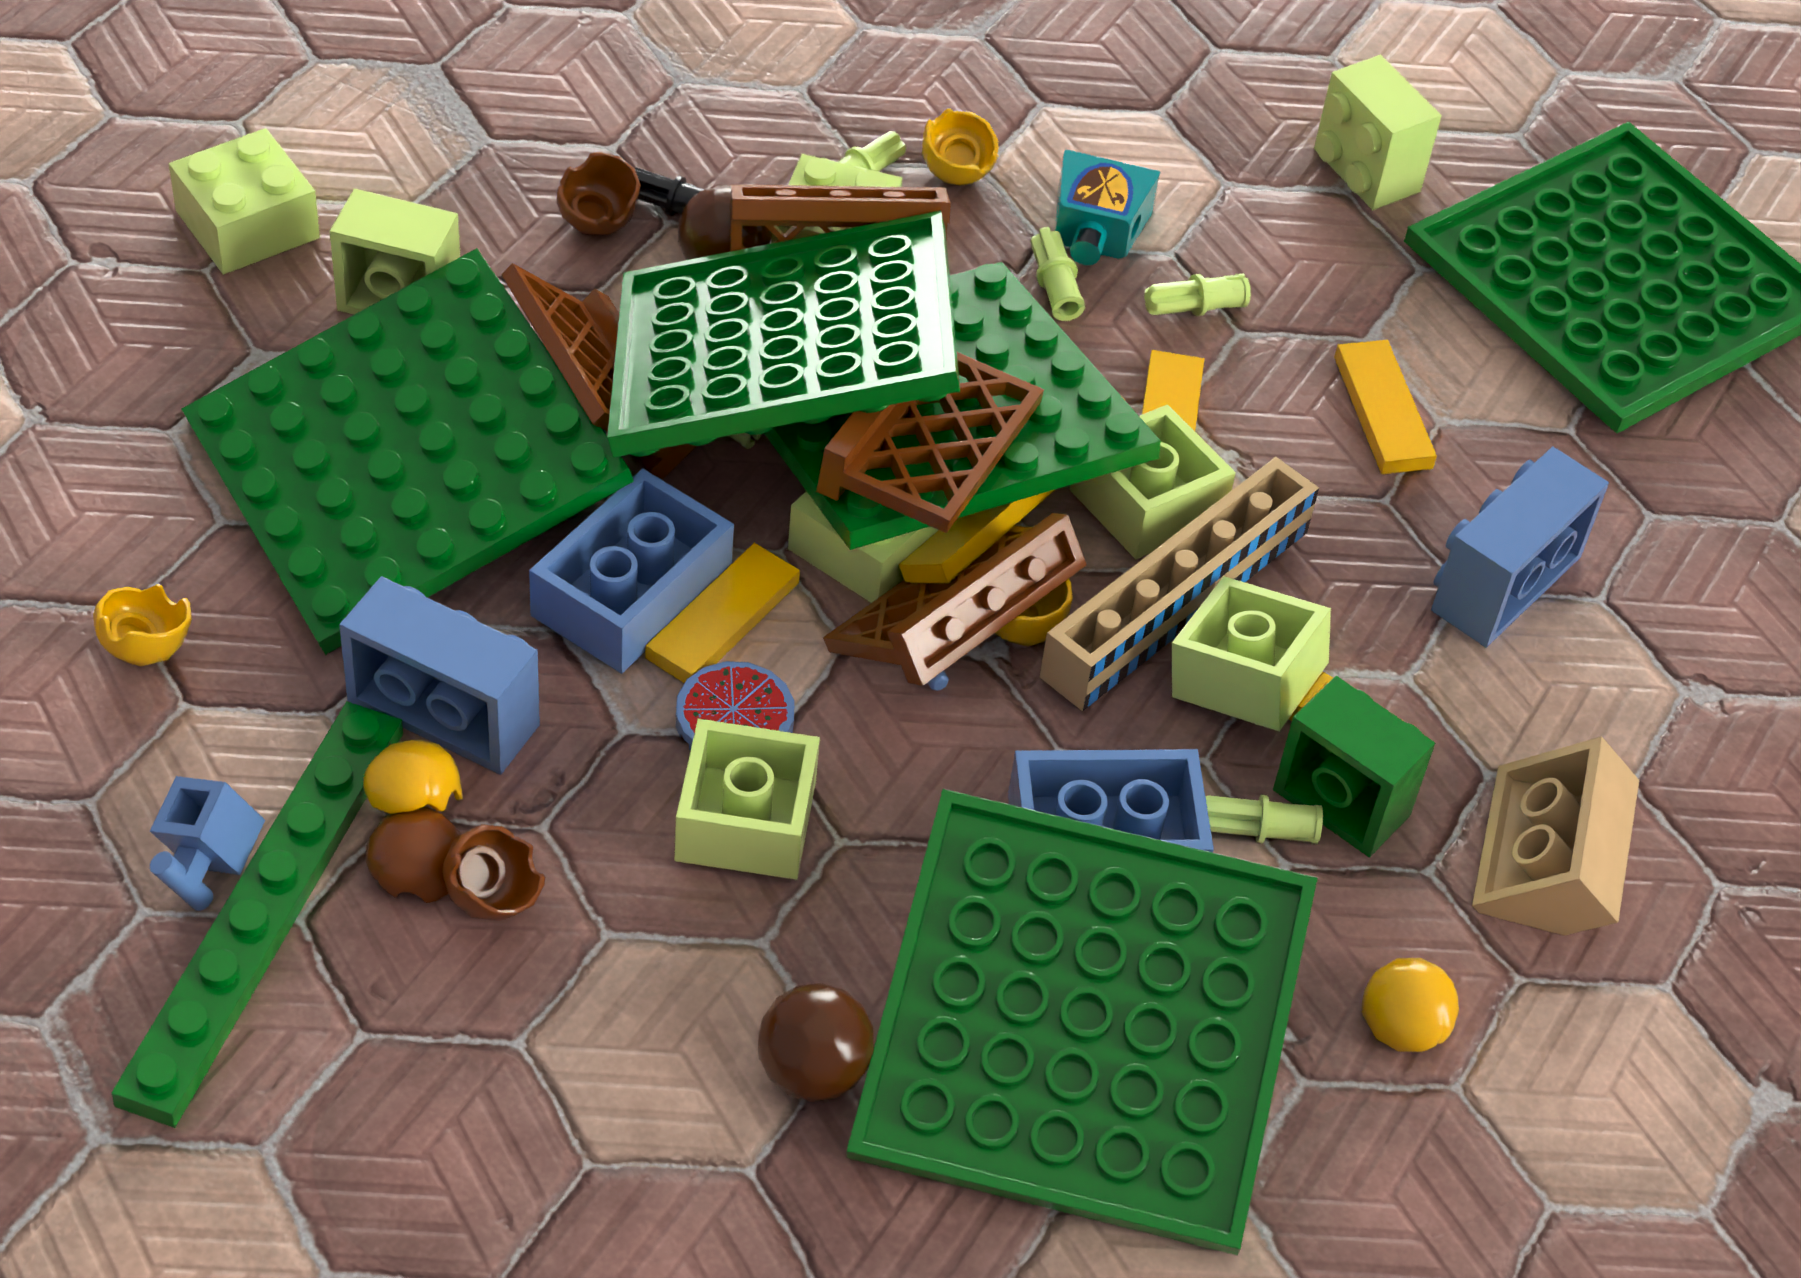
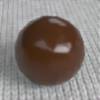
[678,184,772,260]
[758,983,874,1102]

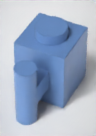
[150,776,265,911]

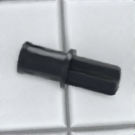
[635,168,705,217]

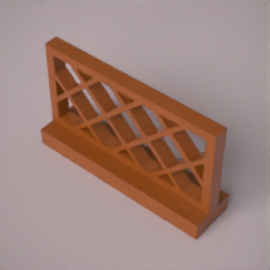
[730,184,951,252]
[501,263,696,479]
[816,352,1044,533]
[823,513,1087,686]

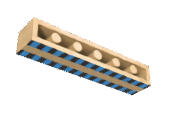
[1039,457,1319,711]

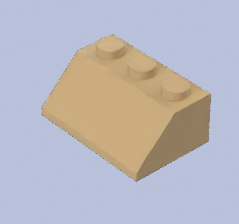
[1472,736,1639,936]

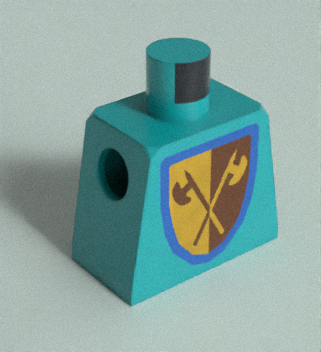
[1055,149,1160,265]

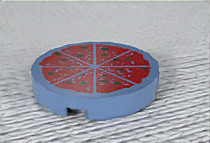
[676,661,795,751]

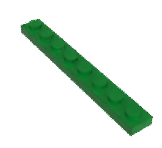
[111,701,403,1128]

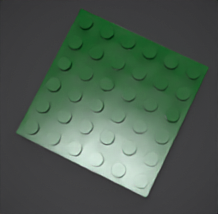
[1404,121,1801,434]
[607,210,960,458]
[181,248,634,655]
[764,262,1161,550]
[846,789,1318,1256]

